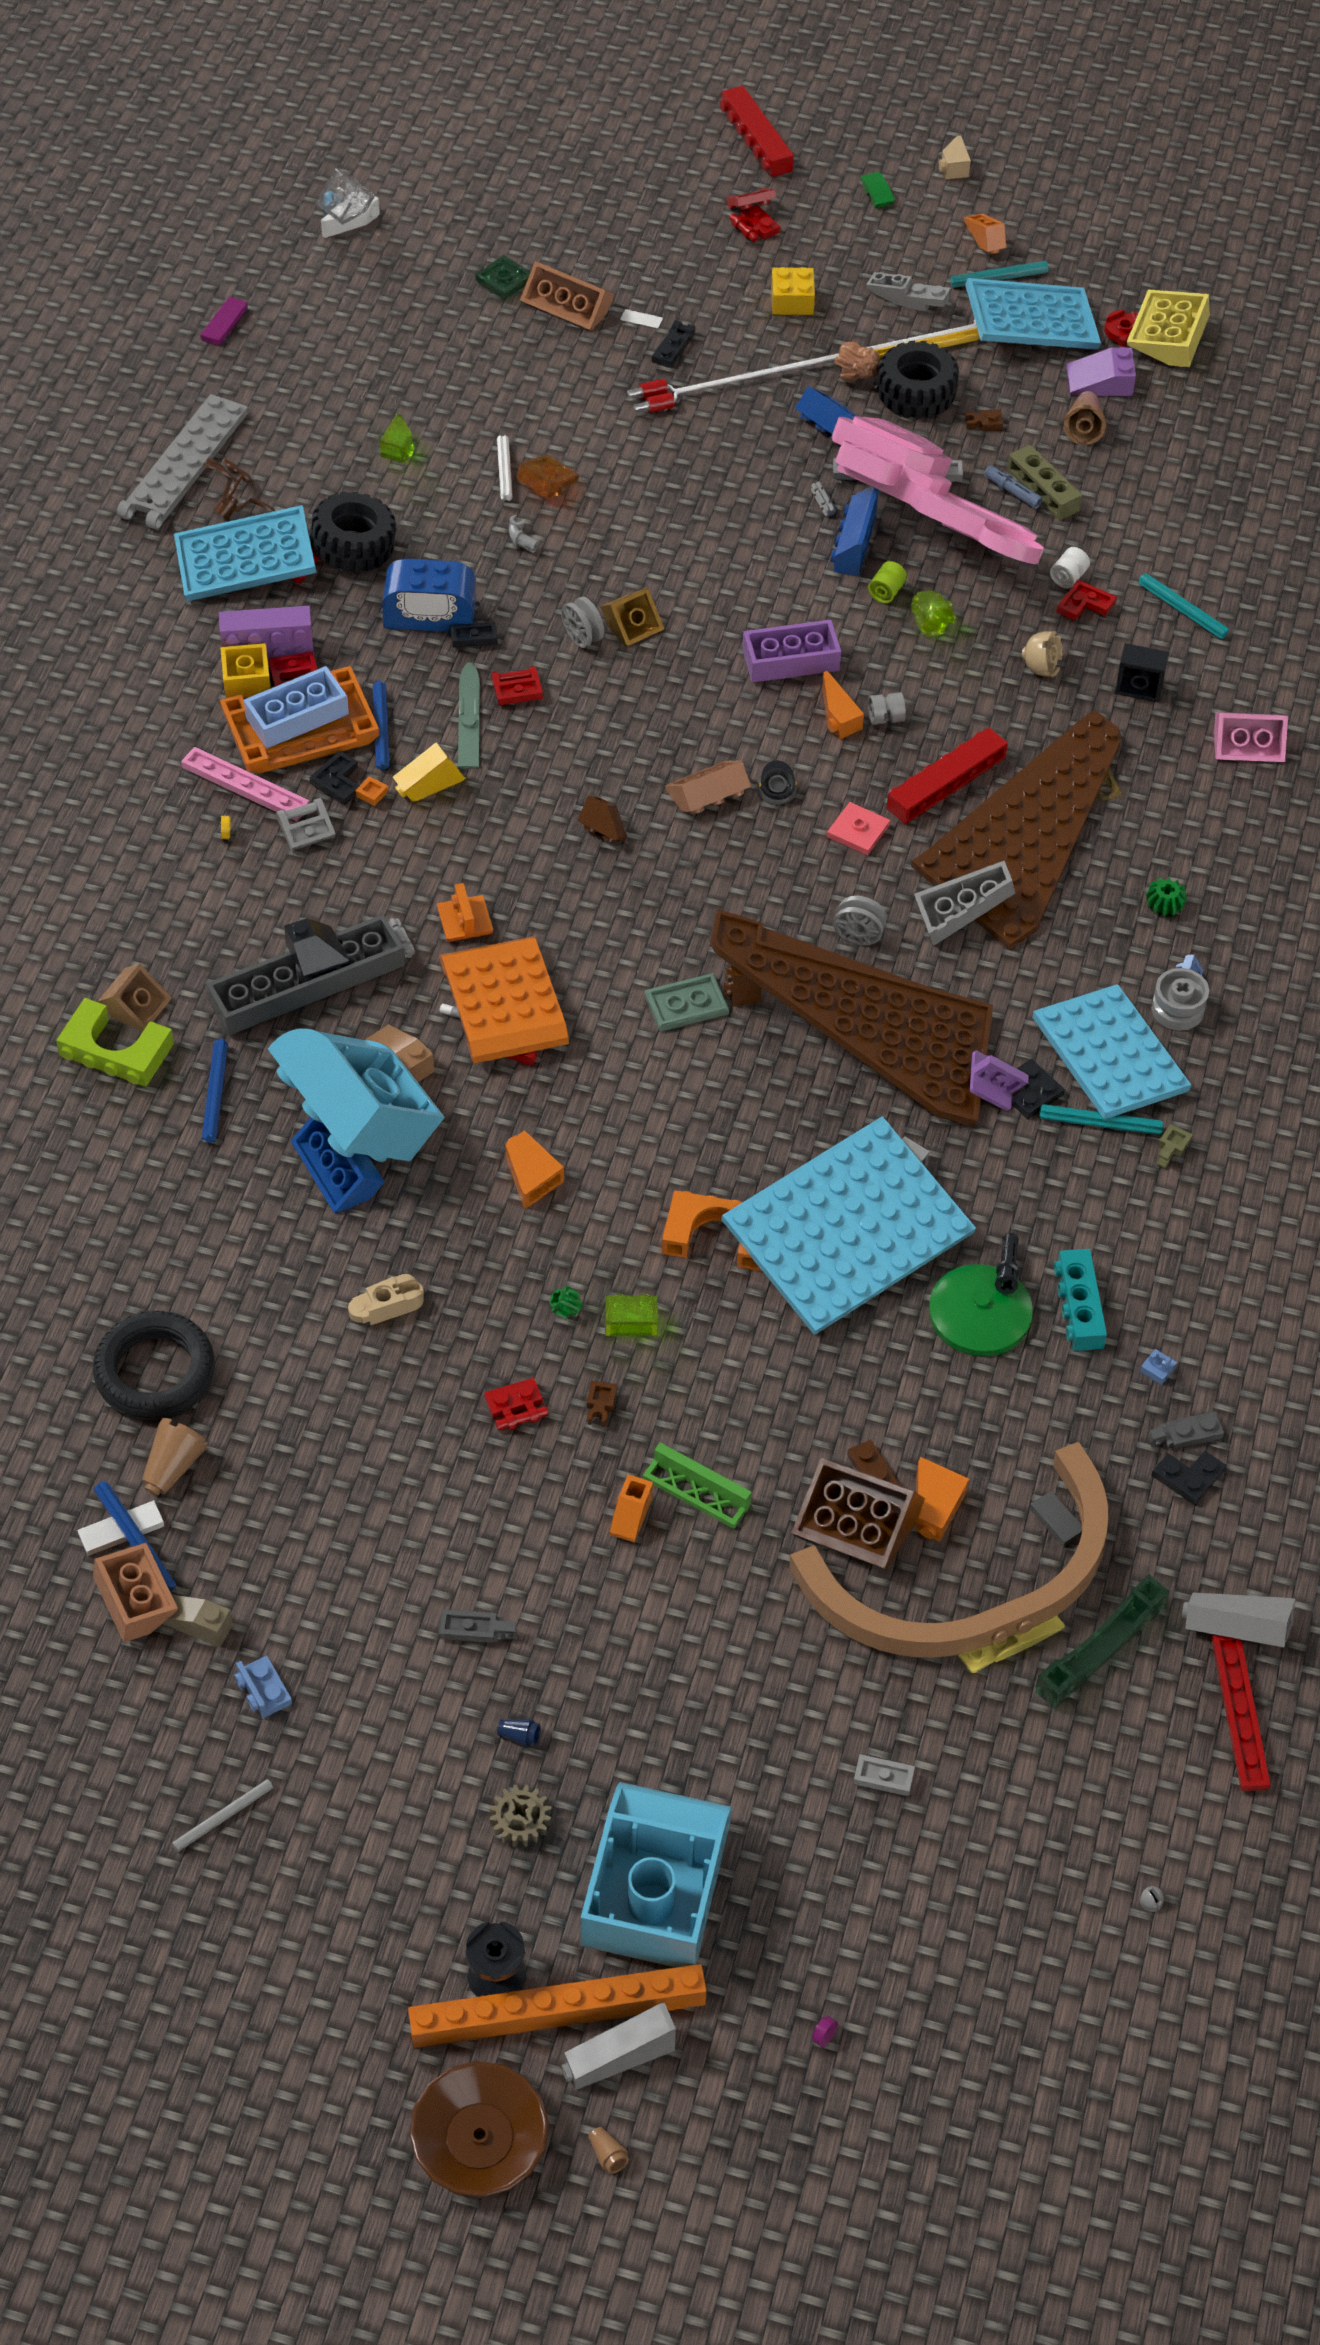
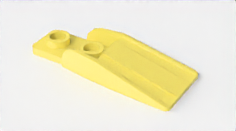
[958,1615,1065,1673]

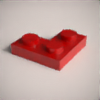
[1056,580,1117,621]

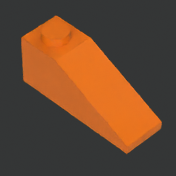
[964,213,1006,254]
[822,671,864,740]

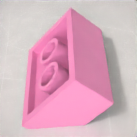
[1214,712,1288,762]

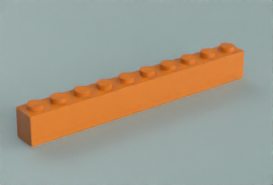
[408,1964,706,2049]

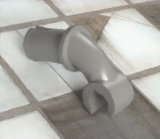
[509,515,540,554]

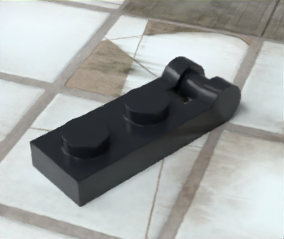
[652,320,696,368]

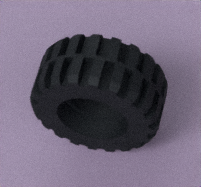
[877,340,959,419]
[310,491,396,573]

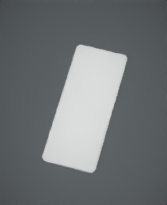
[621,309,663,328]

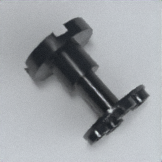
[465,1921,526,1997]

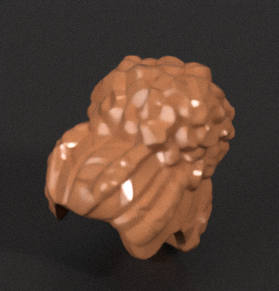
[834,342,881,382]

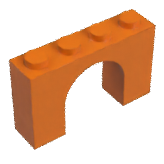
[662,1190,762,1272]

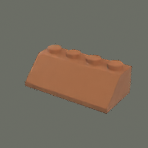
[520,261,614,331]

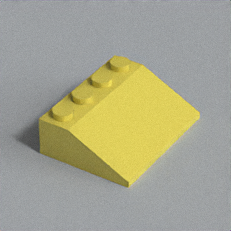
[1127,290,1210,367]

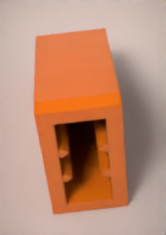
[505,1130,564,1209]
[916,1457,969,1542]

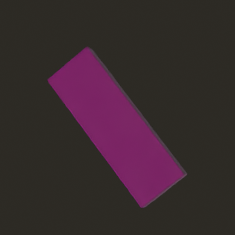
[200,297,248,346]

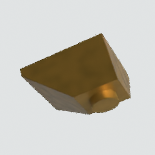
[600,588,664,647]

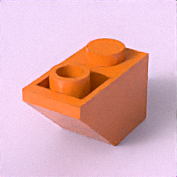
[609,1474,653,1543]

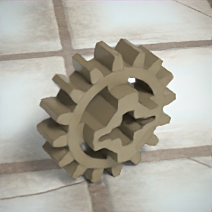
[490,1785,551,1847]

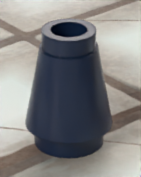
[497,1719,541,1747]

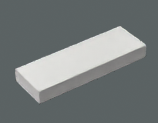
[77,1500,164,1556]

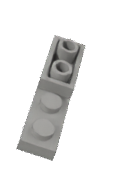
[866,272,952,312]

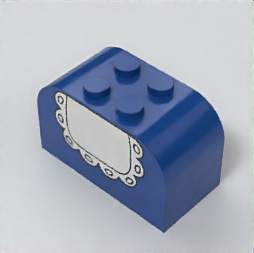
[382,559,477,632]

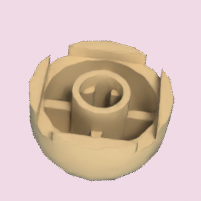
[1022,631,1062,677]

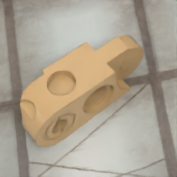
[348,1274,424,1325]

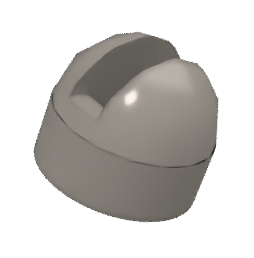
[1140,1886,1164,1912]

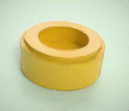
[221,816,231,839]

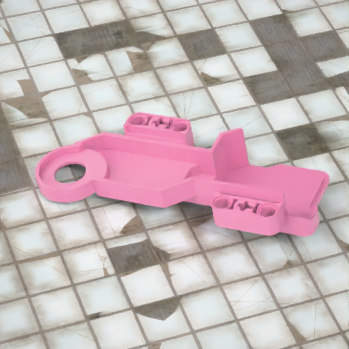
[832,416,1044,564]

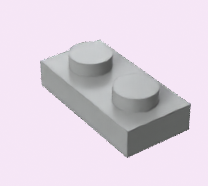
[853,1754,915,1796]

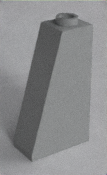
[1182,1593,1295,1647]
[561,2003,676,2090]

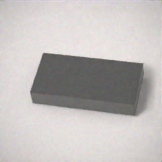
[1029,1491,1082,1547]

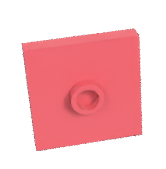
[827,802,890,856]

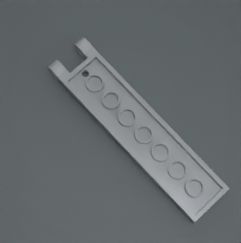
[117,394,248,530]

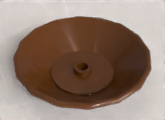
[409,2061,549,2197]

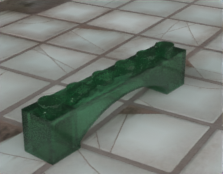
[1035,1574,1170,1709]

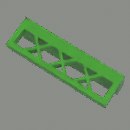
[643,1442,752,1529]

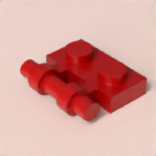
[729,204,780,242]
[484,1378,548,1431]

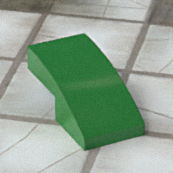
[860,172,895,208]

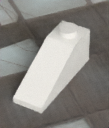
[321,188,380,238]

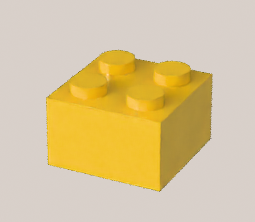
[771,267,815,315]
[220,643,271,698]

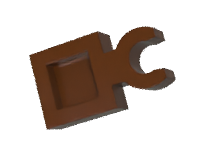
[965,410,1003,431]
[587,1380,617,1427]

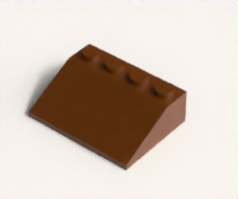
[791,1458,925,1569]

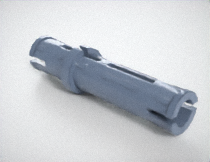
[984,465,1043,509]

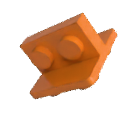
[437,883,493,942]

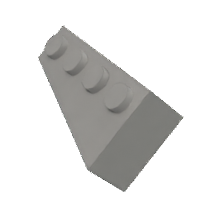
[914,861,1015,946]

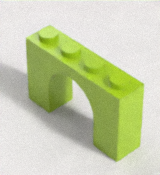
[56,998,174,1087]

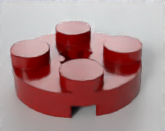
[1104,310,1138,347]

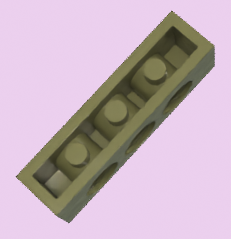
[1007,444,1082,521]

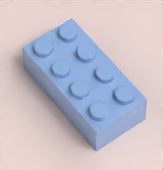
[244,666,349,749]

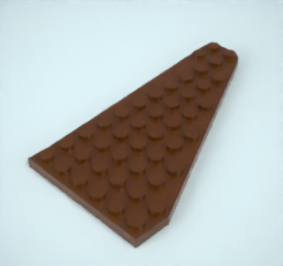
[911,710,1121,950]
[710,909,993,1126]

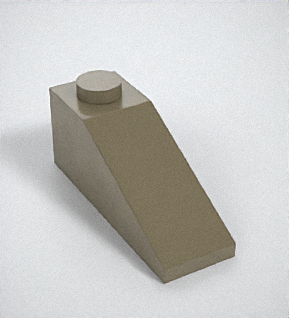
[162,1595,233,1647]

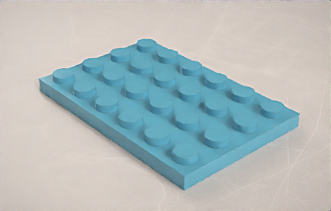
[965,278,1101,350]
[174,505,317,602]
[1032,984,1191,1120]

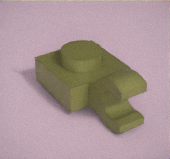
[1156,1124,1193,1168]

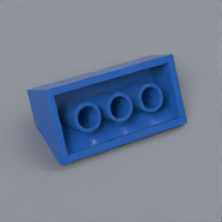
[795,386,858,438]
[831,486,879,576]
[291,1117,385,1214]

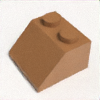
[98,963,172,1032]

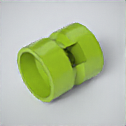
[868,561,907,603]

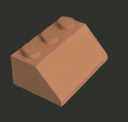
[665,760,751,814]
[93,1543,178,1642]

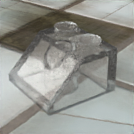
[316,168,376,224]

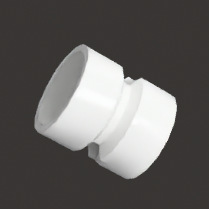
[1050,547,1090,589]

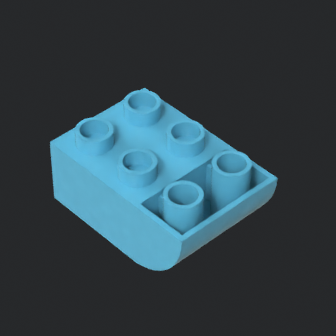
[268,1029,445,1162]
[581,1782,733,1967]

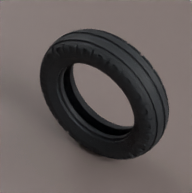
[93,1310,215,1421]

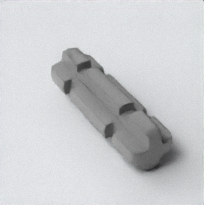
[811,481,836,517]
[388,918,415,958]

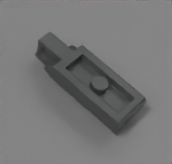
[1148,1411,1224,1450]
[439,1609,517,1643]

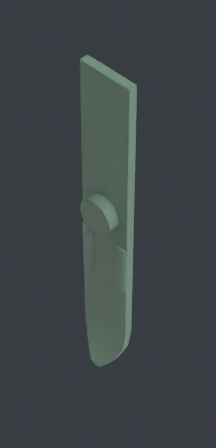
[458,662,480,768]

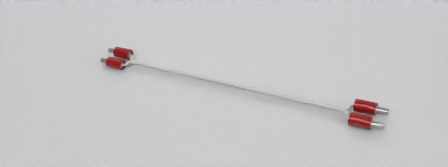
[627,319,977,413]

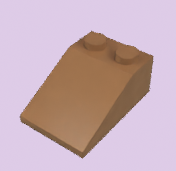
[365,1024,434,1082]

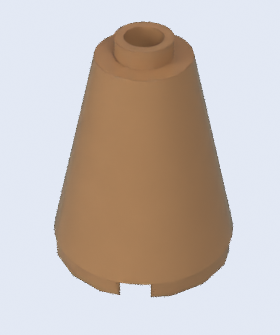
[1064,391,1106,445]
[142,1418,208,1496]

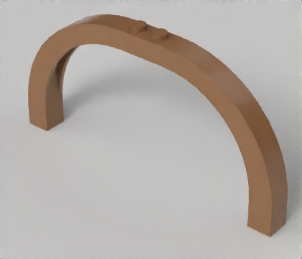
[790,1442,1108,1657]

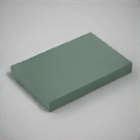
[644,973,729,1032]

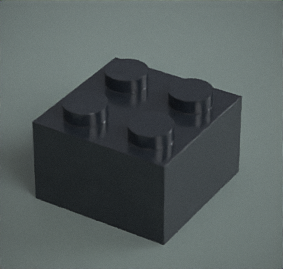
[1115,643,1170,703]

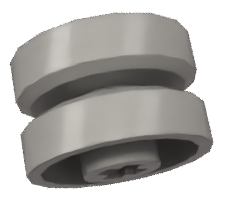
[1151,968,1209,1031]

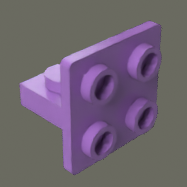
[970,1050,1028,1111]

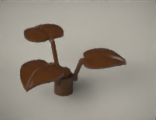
[205,458,276,520]

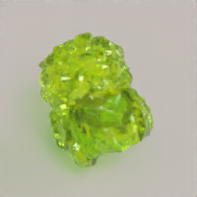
[911,590,956,637]

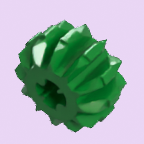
[1146,877,1187,917]

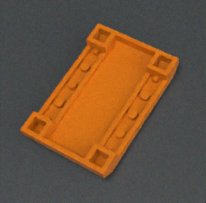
[220,666,379,774]
[440,936,569,1064]

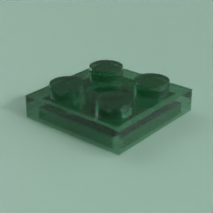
[475,255,531,300]

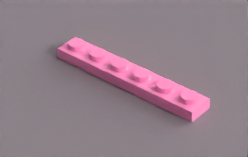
[181,747,310,822]

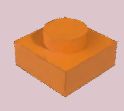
[355,776,388,806]

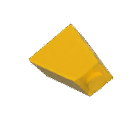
[393,743,466,802]

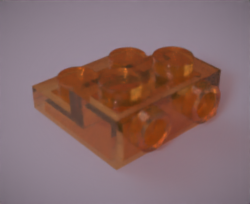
[516,454,579,498]

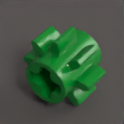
[550,1285,582,1320]

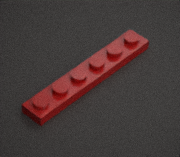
[1211,1635,1270,1792]

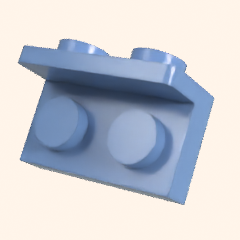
[234,1655,292,1719]

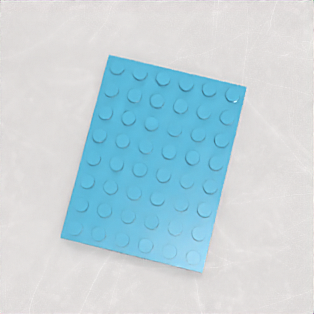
[721,1116,976,1335]

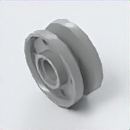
[561,596,604,648]
[833,896,887,945]

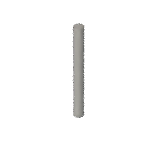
[172,1779,273,1852]

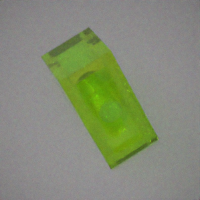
[380,414,415,463]

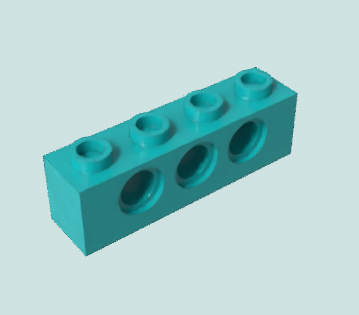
[1054,1249,1107,1351]

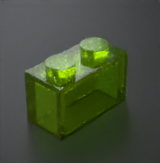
[605,1294,658,1336]

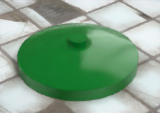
[929,1264,1033,1356]

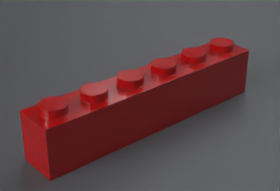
[719,86,794,177]
[886,727,1008,825]

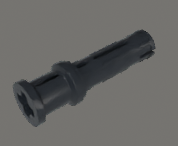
[995,1233,1019,1294]

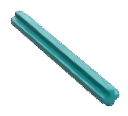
[950,261,1049,288]
[1138,573,1229,639]
[1040,1105,1163,1135]

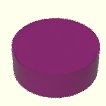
[812,2016,838,2047]

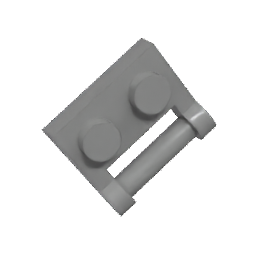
[276,798,335,851]

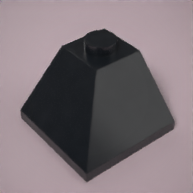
[284,918,349,979]

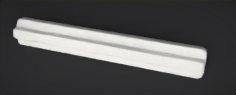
[497,435,512,501]

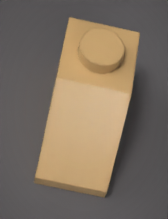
[939,135,971,180]

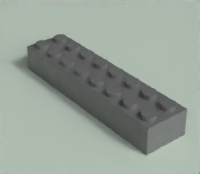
[206,915,405,1036]

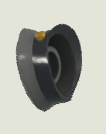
[757,760,797,805]

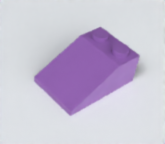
[1066,347,1136,396]

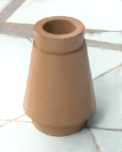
[588,2127,629,2174]

